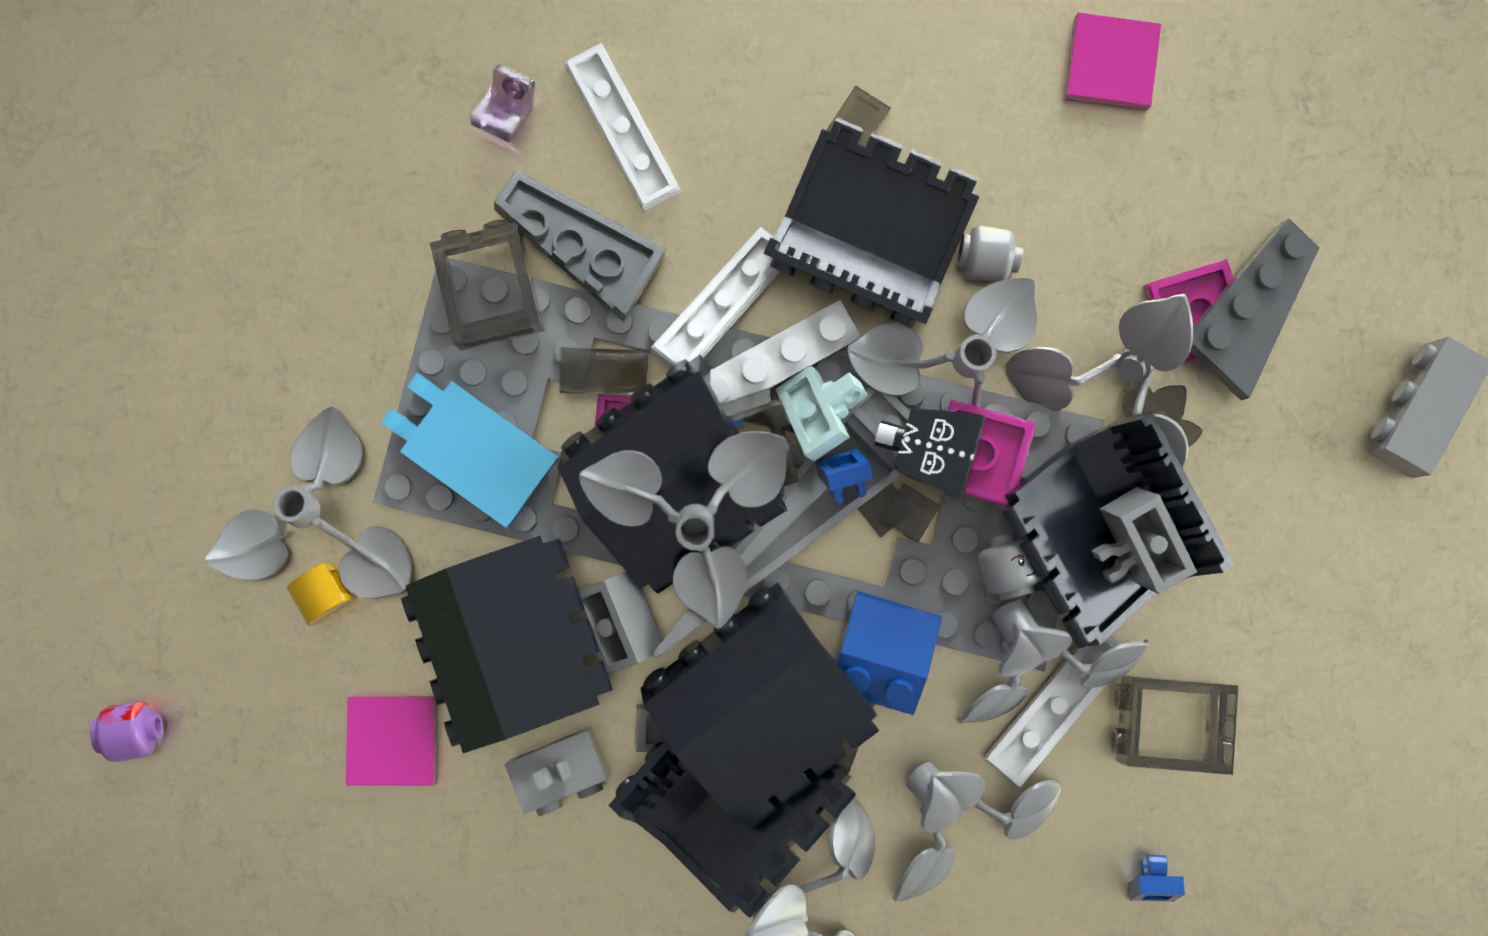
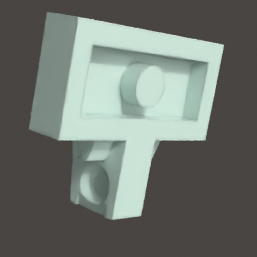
[776,365,868,461]

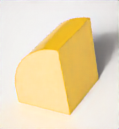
[287,562,354,626]

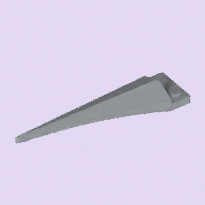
[654,386,910,657]

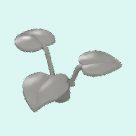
[847,278,1037,416]
[1006,294,1193,468]
[204,407,412,599]
[579,431,788,629]
[957,600,1150,724]
[892,762,1062,902]
[745,798,875,936]

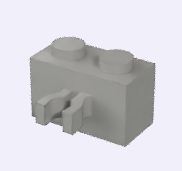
[1092,487,1197,594]
[577,572,663,675]
[504,726,610,816]

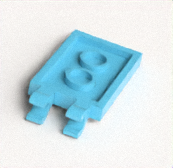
[381,373,559,529]

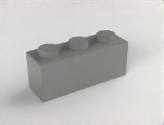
[1368,337,1488,478]

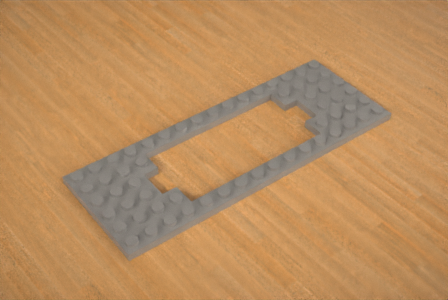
[373,255,1104,672]

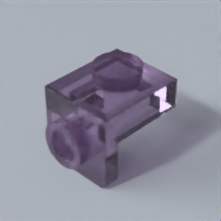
[471,64,535,143]

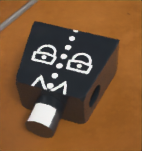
[875,408,986,502]

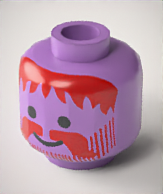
[90,701,163,762]

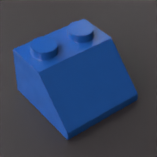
[834,591,942,716]

